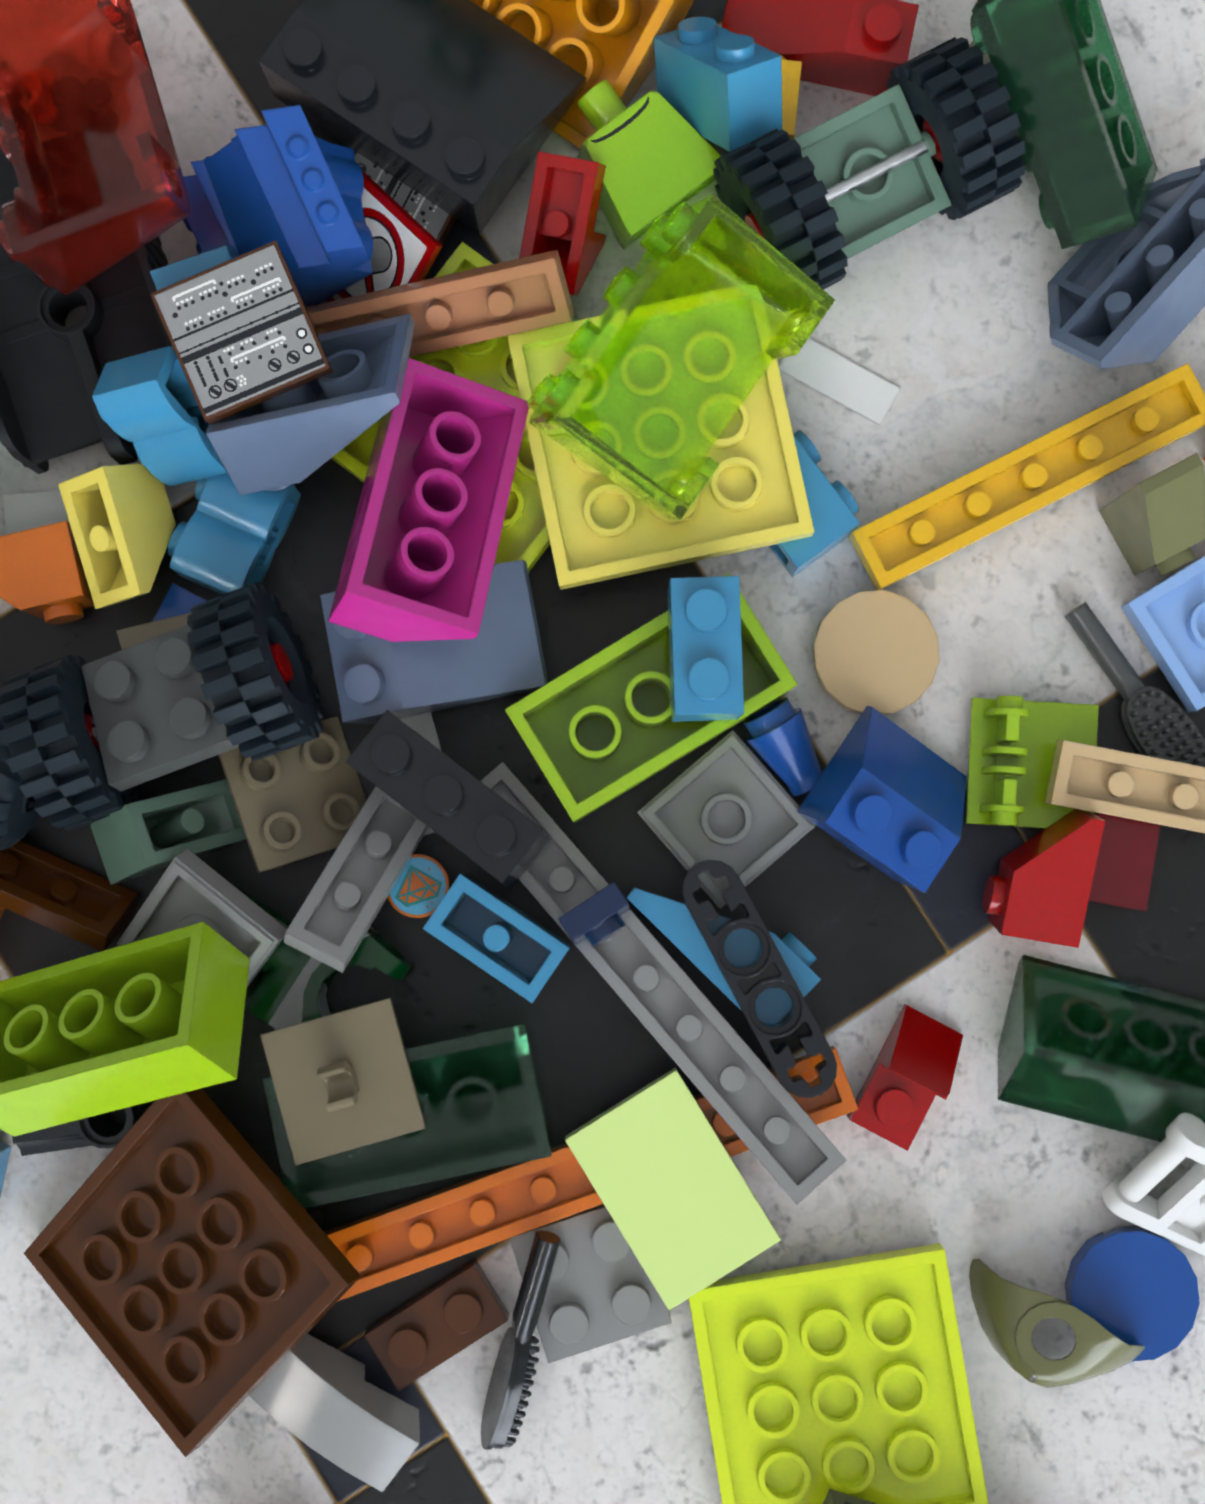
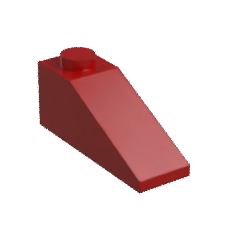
[721,0,919,96]

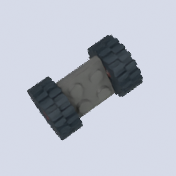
[0,582,323,831]

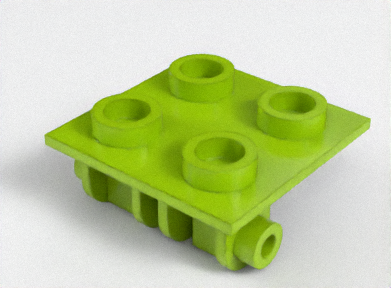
[965,696,1099,828]

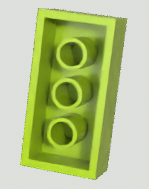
[505,573,798,823]
[0,921,250,1137]

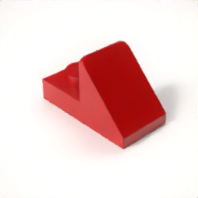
[519,151,606,296]
[847,1004,963,1151]

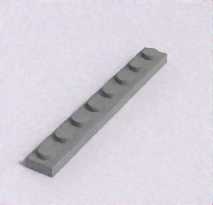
[481,762,847,1205]

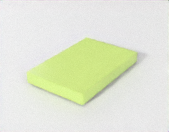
[565,1067,781,1311]

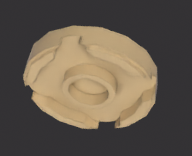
[811,590,940,715]

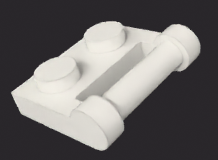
[1102,1112,1205,1256]

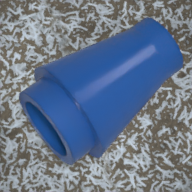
[743,697,823,796]

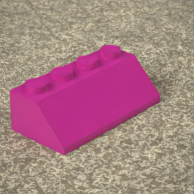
[328,358,530,642]

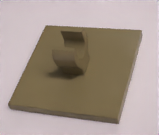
[260,997,426,1166]

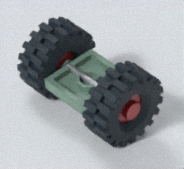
[713,37,1026,309]

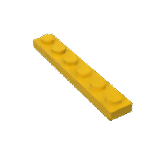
[848,363,1205,590]

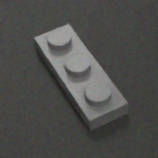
[284,786,428,973]

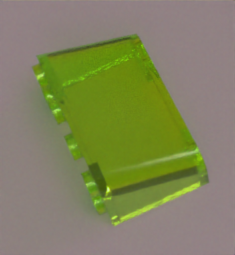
[527,194,835,520]

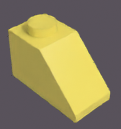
[58,463,176,609]

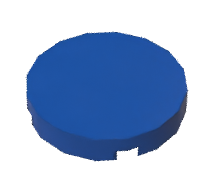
[1065,1226,1200,1362]

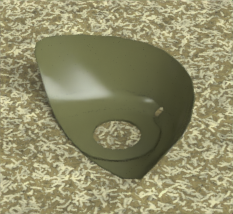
[969,1259,1145,1388]

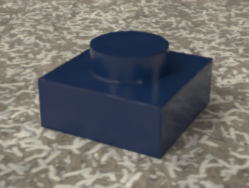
[558,882,630,947]

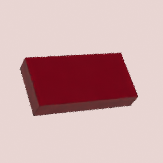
[1089,813,1161,911]

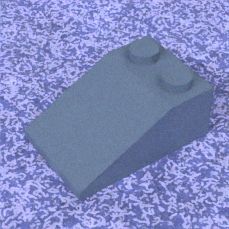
[206,313,415,495]
[320,560,549,725]

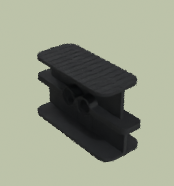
[0,105,173,474]

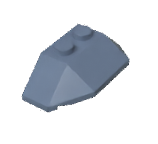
[1048,158,1205,369]

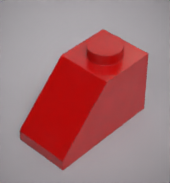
[983,809,1105,948]

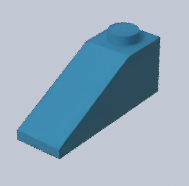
[626,887,821,1026]

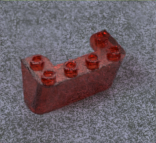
[0,0,192,295]

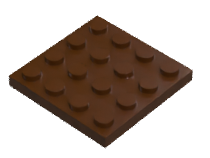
[24,1088,361,1457]

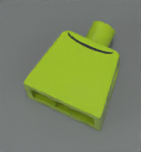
[577,79,722,249]

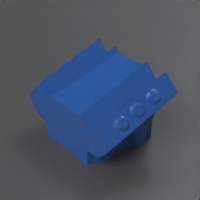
[168,105,373,307]

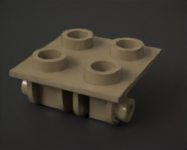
[218,716,366,873]

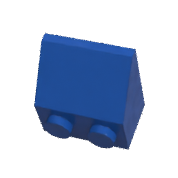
[797,706,967,893]

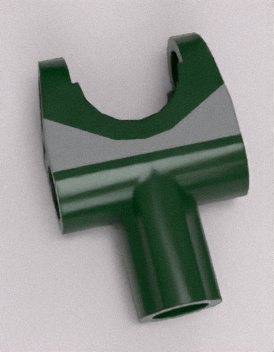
[237,887,411,1030]

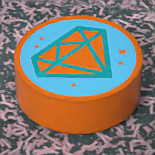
[387,854,451,918]

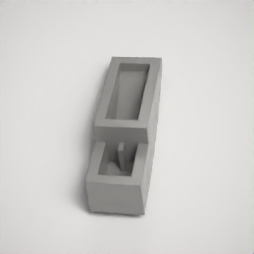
[249,1334,420,1492]

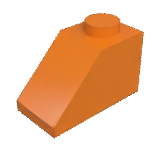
[0,521,94,625]

